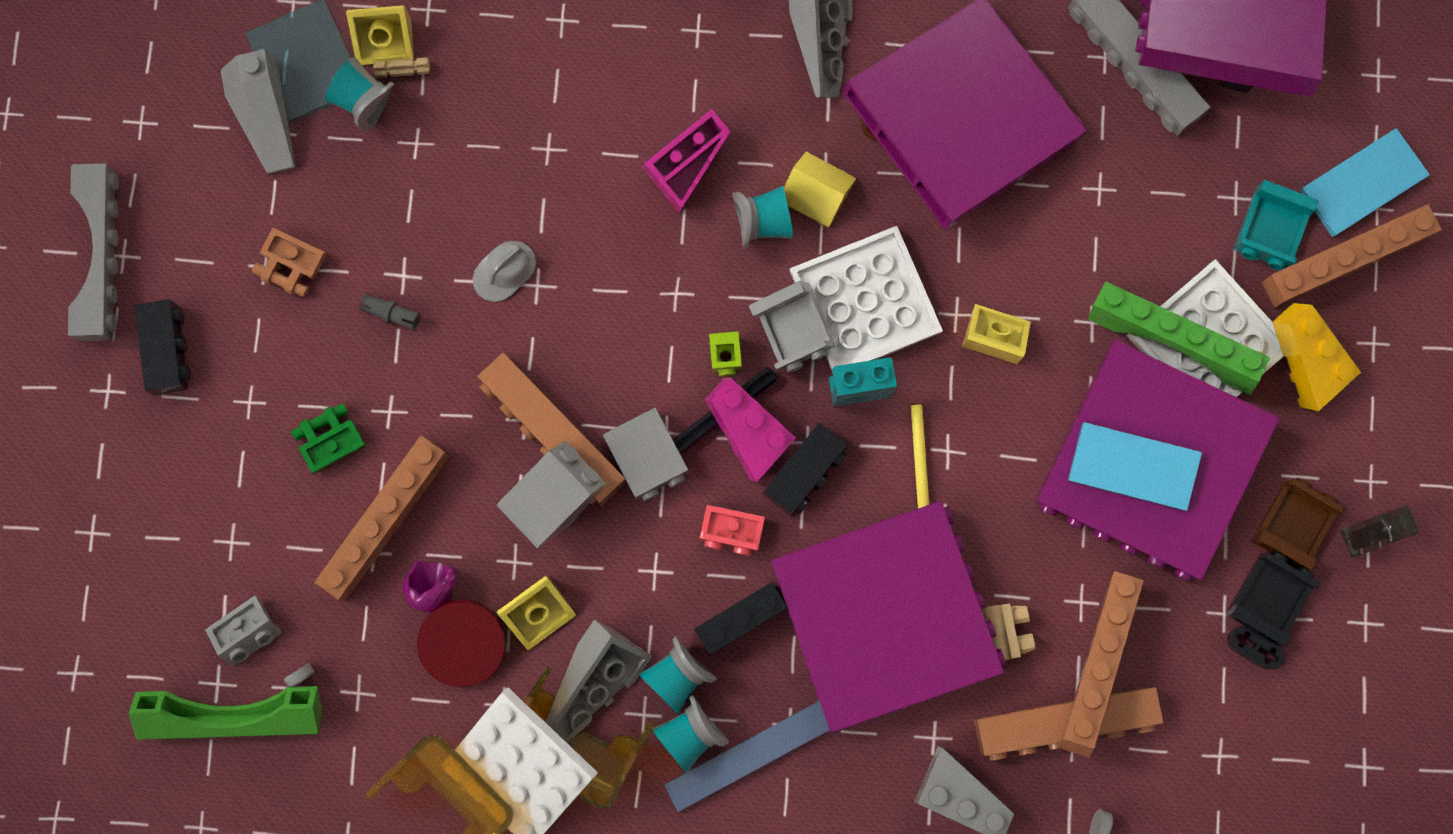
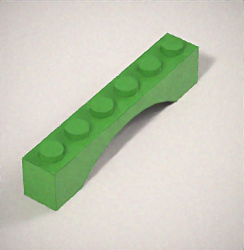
[1088,281,1271,395]
[129,686,323,740]

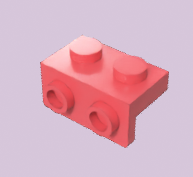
[699,505,765,556]

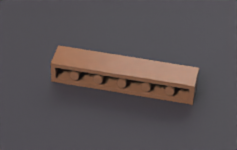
[1261,204,1442,308]
[477,353,627,506]
[314,436,450,601]
[1059,571,1144,758]
[973,687,1163,761]

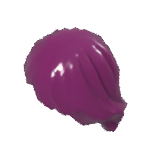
[402,561,457,612]

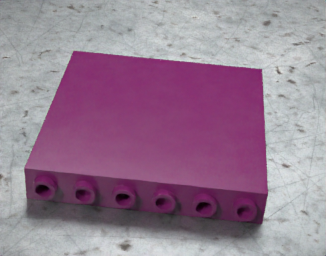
[842,0,1087,231]
[1135,0,1327,97]
[1034,340,1280,582]
[771,501,1007,733]

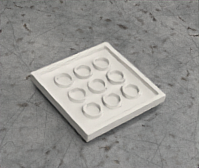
[790,226,943,373]
[1126,259,1283,397]
[442,688,598,834]

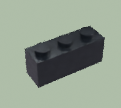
[135,299,191,395]
[763,423,847,516]
[694,582,787,655]

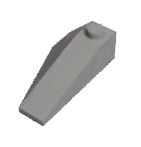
[788,0,853,98]
[221,49,296,174]
[545,619,652,743]

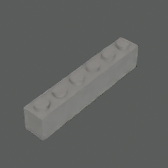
[1068,0,1211,137]

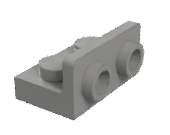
[205,595,282,666]

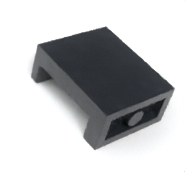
[1225,551,1320,646]

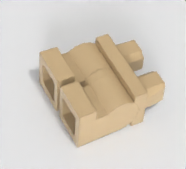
[981,603,1036,660]

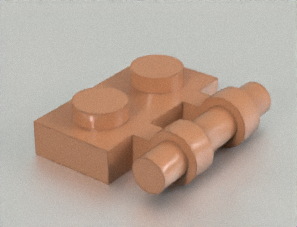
[252,228,327,297]

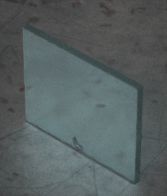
[245,0,351,123]

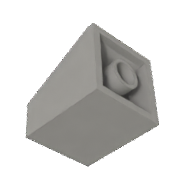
[497,441,606,549]

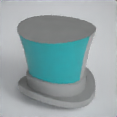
[324,57,394,131]
[732,185,793,250]
[639,636,717,714]
[652,695,729,774]

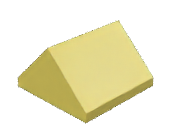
[346,5,414,65]
[784,151,856,229]
[962,304,1031,364]
[497,576,576,650]

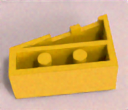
[1272,303,1361,411]

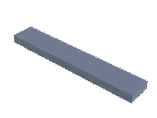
[664,701,829,812]

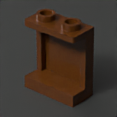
[1250,478,1345,571]

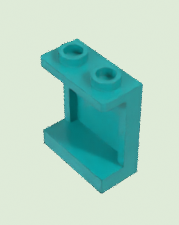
[1233,180,1319,271]
[828,357,897,407]

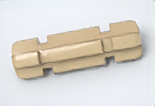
[373,57,430,78]

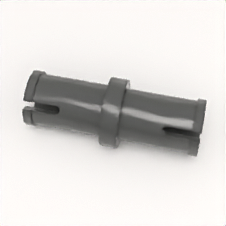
[359,293,421,331]

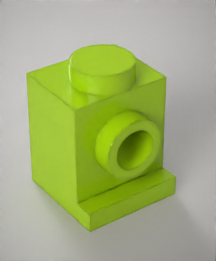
[709,331,742,377]

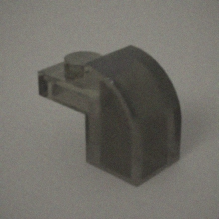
[1340,505,1420,558]

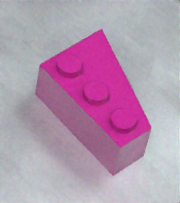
[642,109,731,213]
[705,378,796,482]

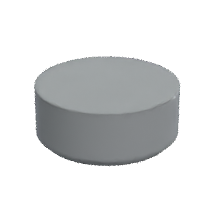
[283,663,315,687]
[1089,809,1113,834]

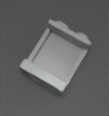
[749,281,836,373]
[603,408,689,502]

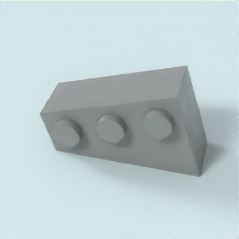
[914,746,1014,834]

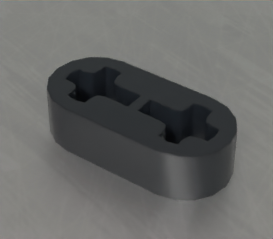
[1227,626,1284,670]

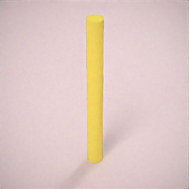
[911,405,929,509]

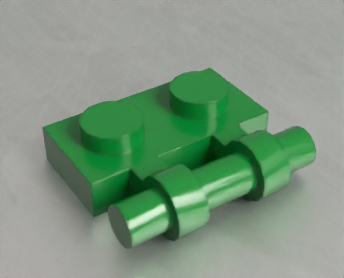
[291,403,366,474]

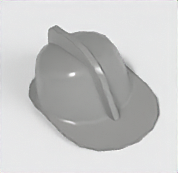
[473,241,536,302]

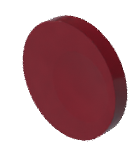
[417,599,505,687]

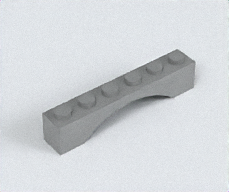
[68,163,119,341]

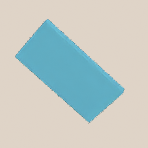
[1299,128,1430,238]
[1068,422,1202,511]

